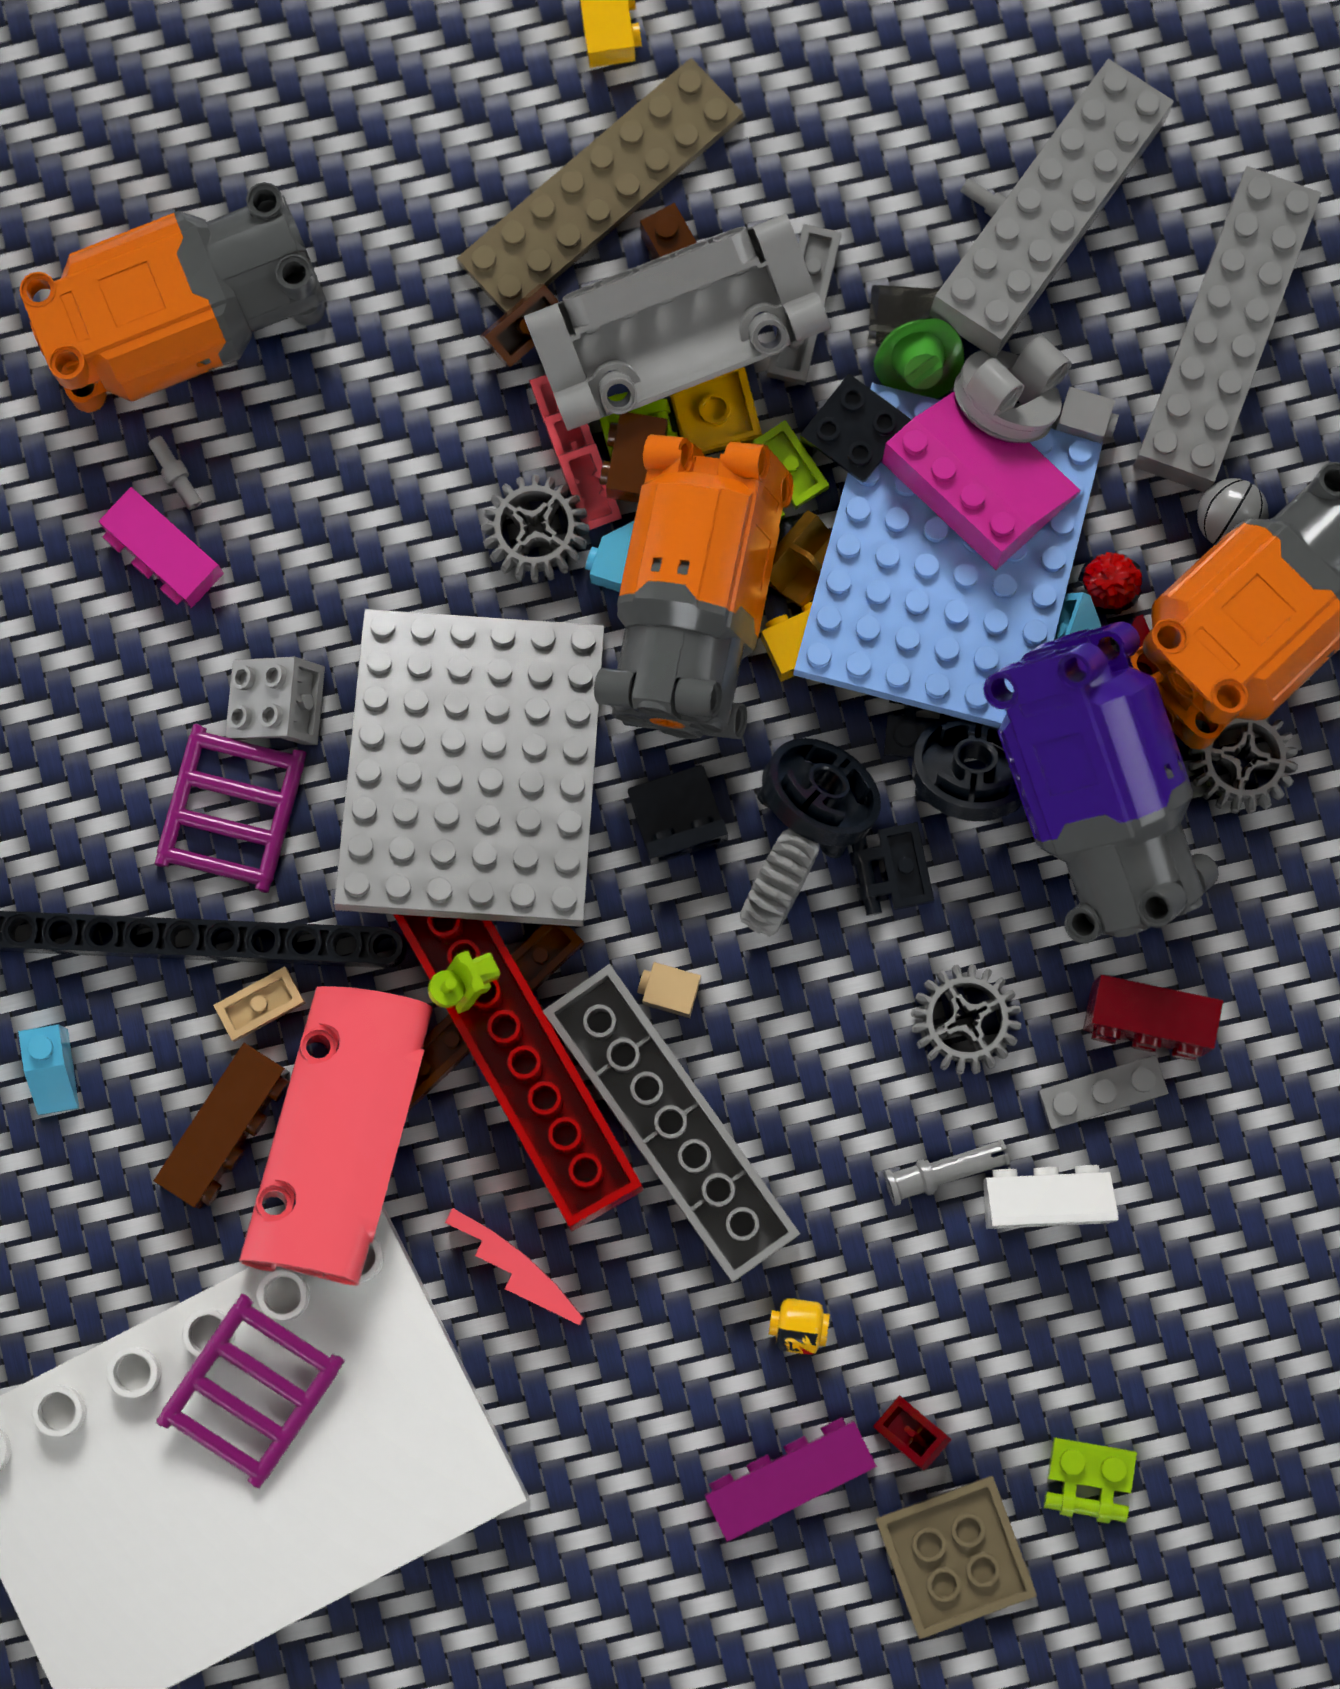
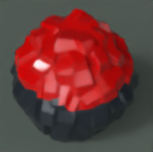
[1078,552,1143,615]

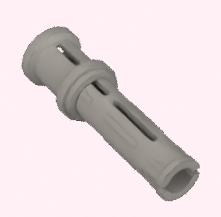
[883,1139,1010,1206]

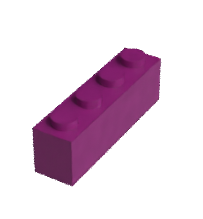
[705,1417,877,1542]

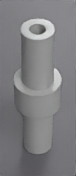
[960,179,1006,217]
[148,436,202,510]

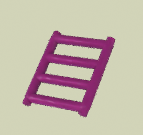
[154,724,307,893]
[156,1294,345,1489]

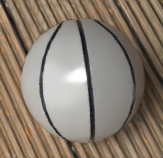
[1197,478,1269,544]

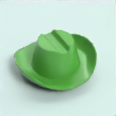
[874,318,964,399]

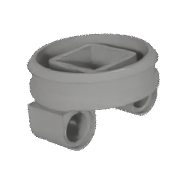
[954,335,1072,443]

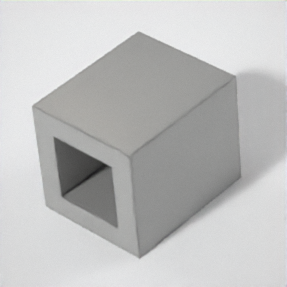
[1056,386,1119,443]

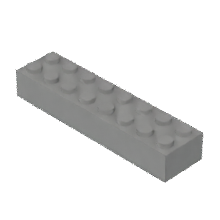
[929,58,1174,358]
[1133,166,1321,493]
[543,964,800,1283]

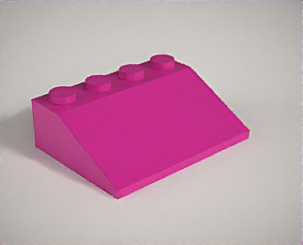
[882,392,1081,570]

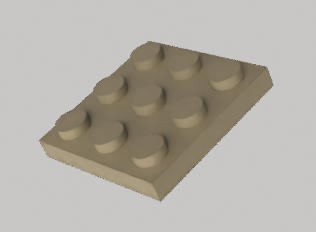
[875,1475,1037,1640]

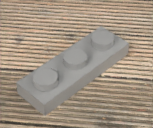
[1038,1055,1169,1130]

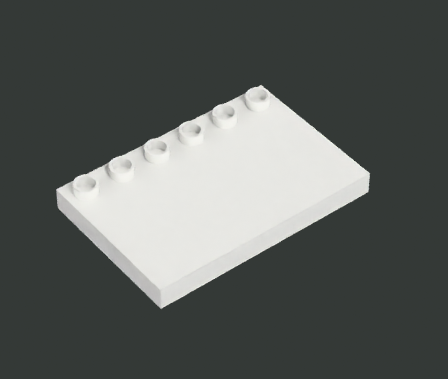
[0,1205,530,1689]

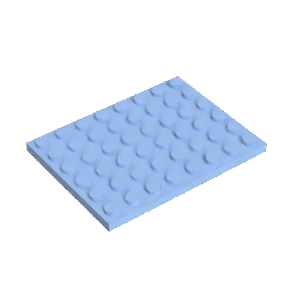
[793,383,1103,728]

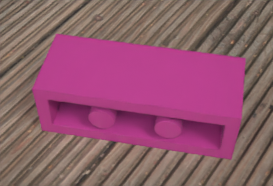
[98,487,224,608]

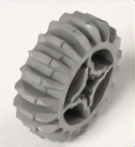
[481,475,589,583]
[1188,716,1298,814]
[740,828,819,937]
[911,964,1022,1075]

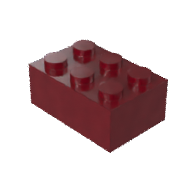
[1083,974,1224,1061]

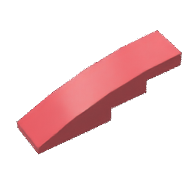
[529,374,622,530]
[445,1208,584,1325]

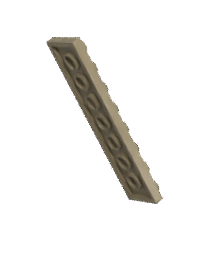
[457,57,743,314]

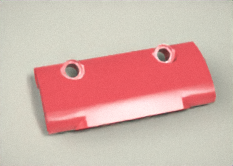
[239,986,433,1286]

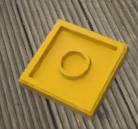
[670,367,762,454]

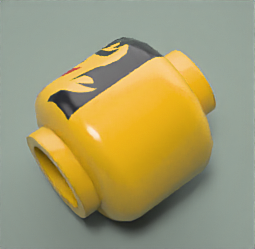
[768,1298,830,1355]

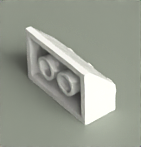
[983,1165,1118,1229]

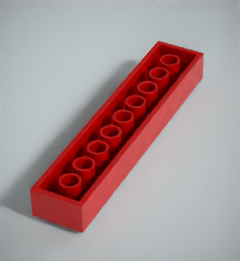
[393,914,643,1232]

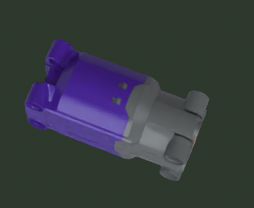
[983,622,1219,943]

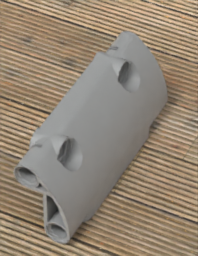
[524,214,831,431]

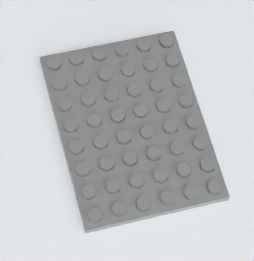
[334,609,604,927]

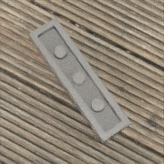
[767,224,842,385]

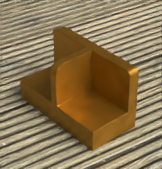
[769,510,831,608]

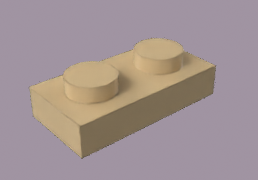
[213,966,306,1042]

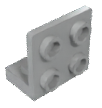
[226,656,325,745]

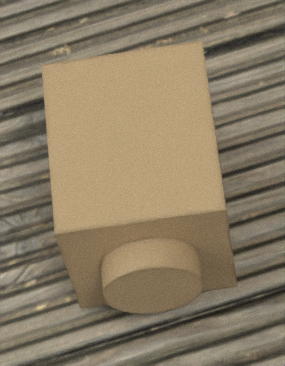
[637,962,701,1018]

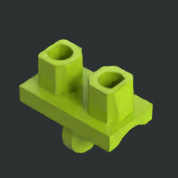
[428,950,500,1014]

